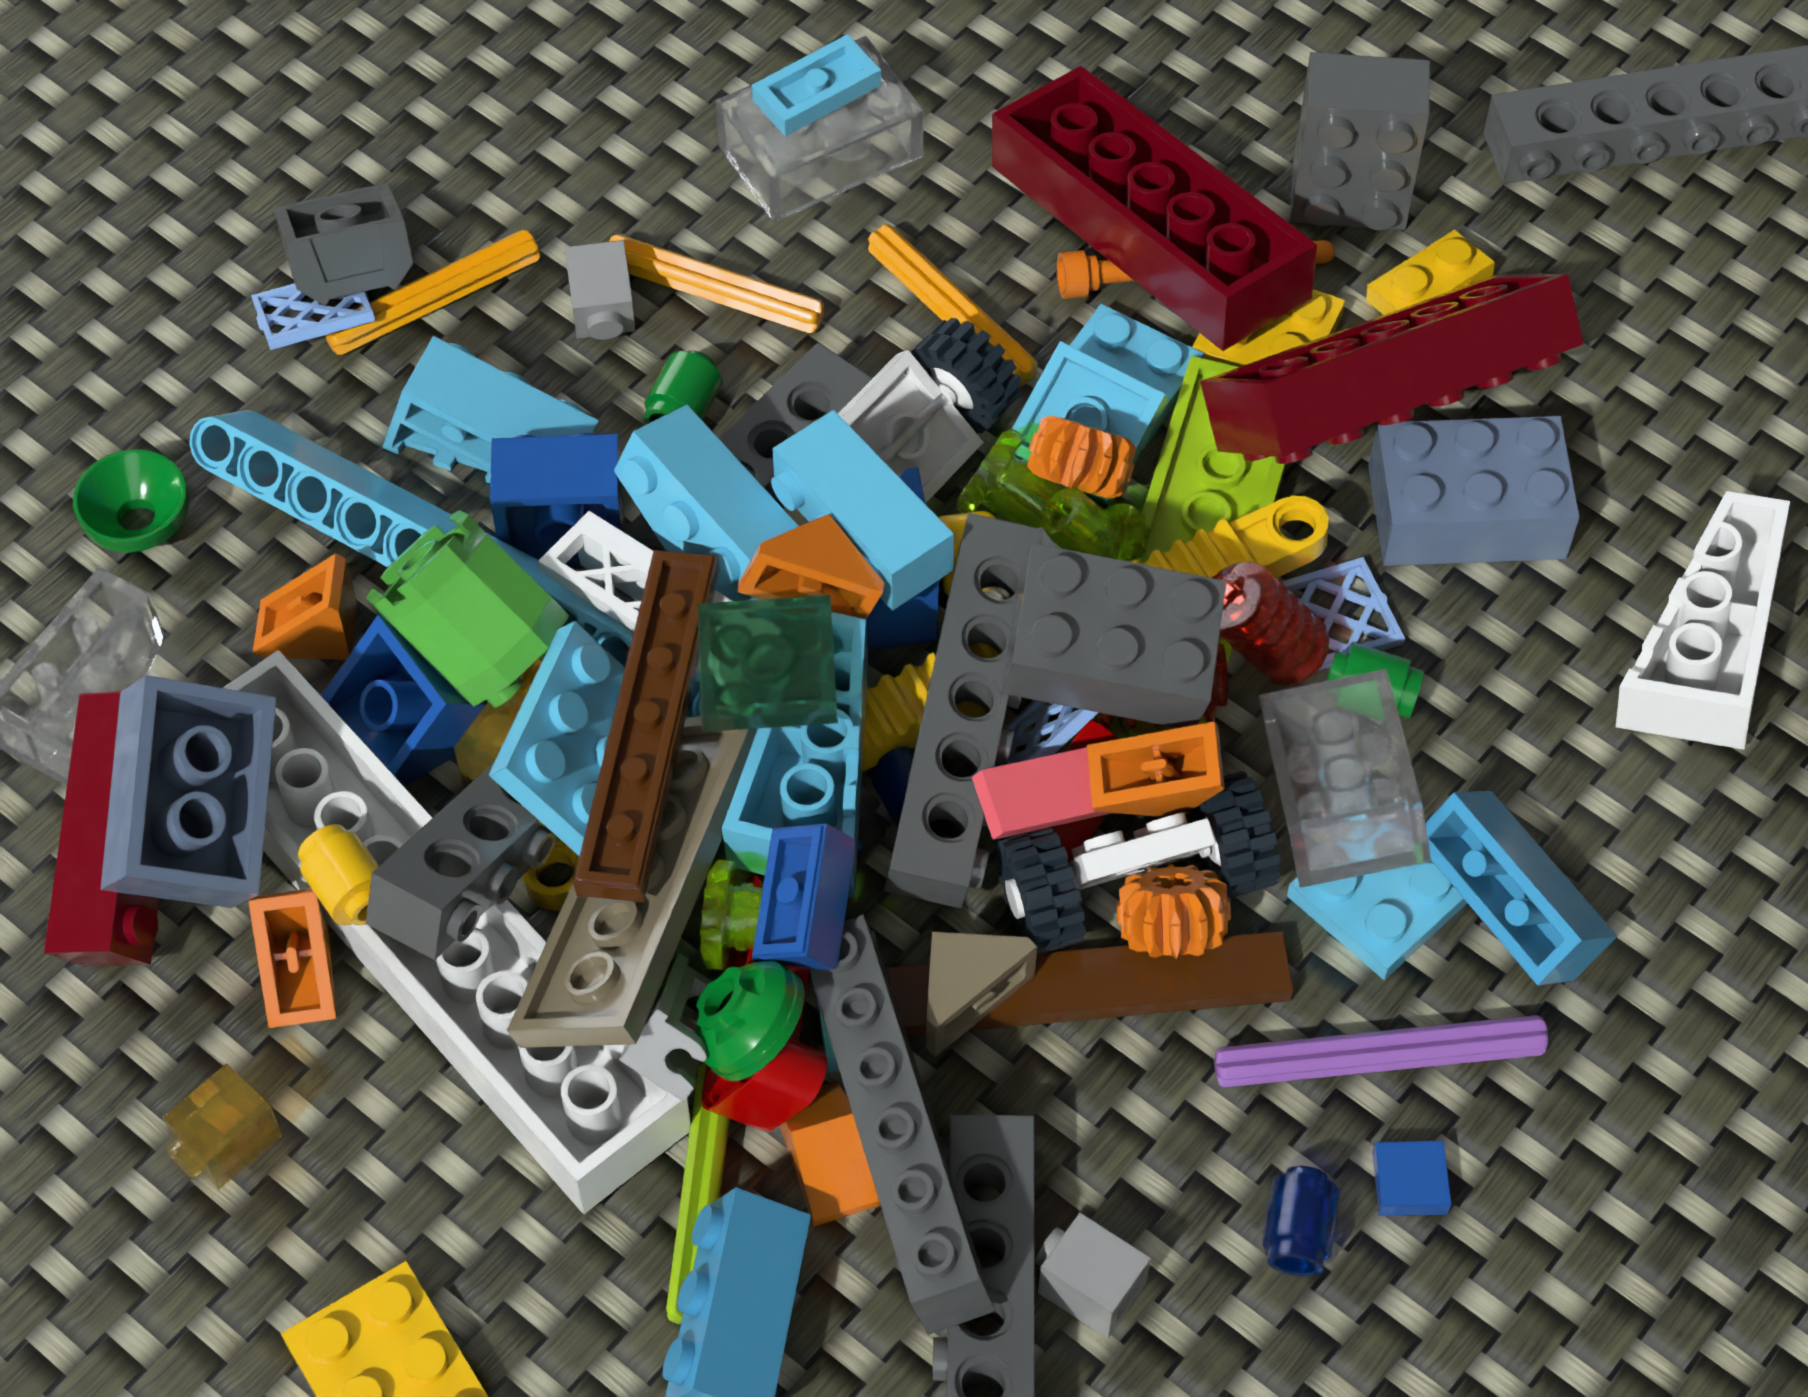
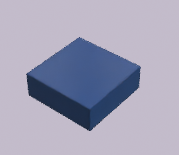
[1372,1141,1451,1216]

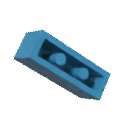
[1412,791,1618,986]
[663,1187,811,1397]

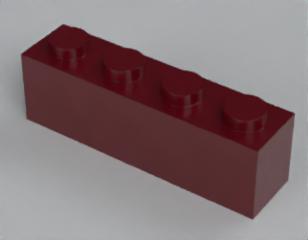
[44,691,159,967]

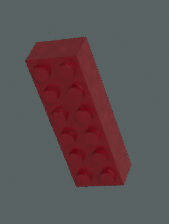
[992,66,1317,351]
[1200,274,1584,464]

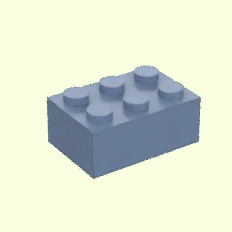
[1368,416,1579,566]
[100,675,276,908]

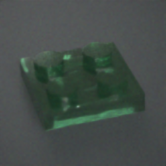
[697,595,838,732]

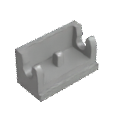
[619,952,712,1102]

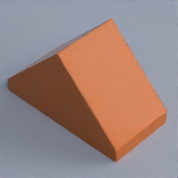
[737,514,884,620]
[252,553,358,660]
[1087,721,1225,817]
[248,888,336,1028]
[779,1081,880,1226]

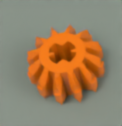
[1027,415,1137,499]
[1116,863,1231,960]

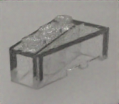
[0,567,164,786]

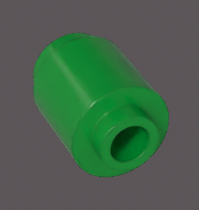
[644,350,723,425]
[1325,642,1424,721]

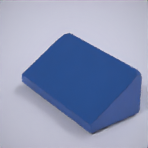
[752,824,855,970]

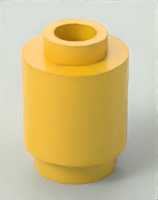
[298,824,380,926]

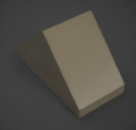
[926,932,1037,1057]

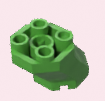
[366,510,569,708]

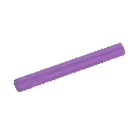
[1214,1015,1548,1087]

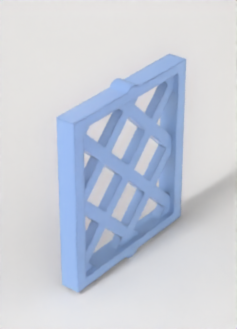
[251,283,375,350]
[1259,557,1405,676]
[994,700,1099,767]

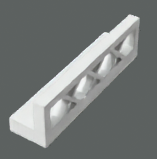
[538,511,787,698]

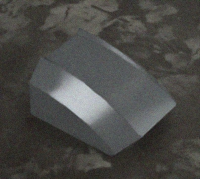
[273,183,413,306]

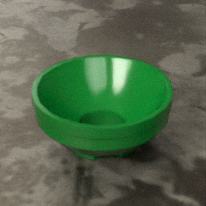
[73,449,188,553]
[696,960,805,1081]

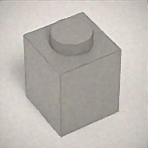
[564,240,635,340]
[1035,1213,1151,1339]

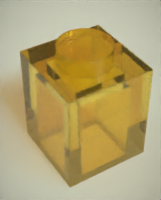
[162,1063,282,1190]

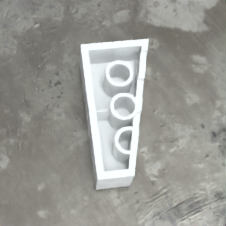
[1616,491,1790,750]

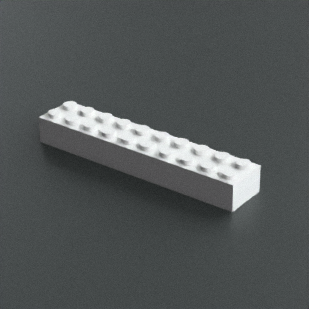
[223,650,691,1214]

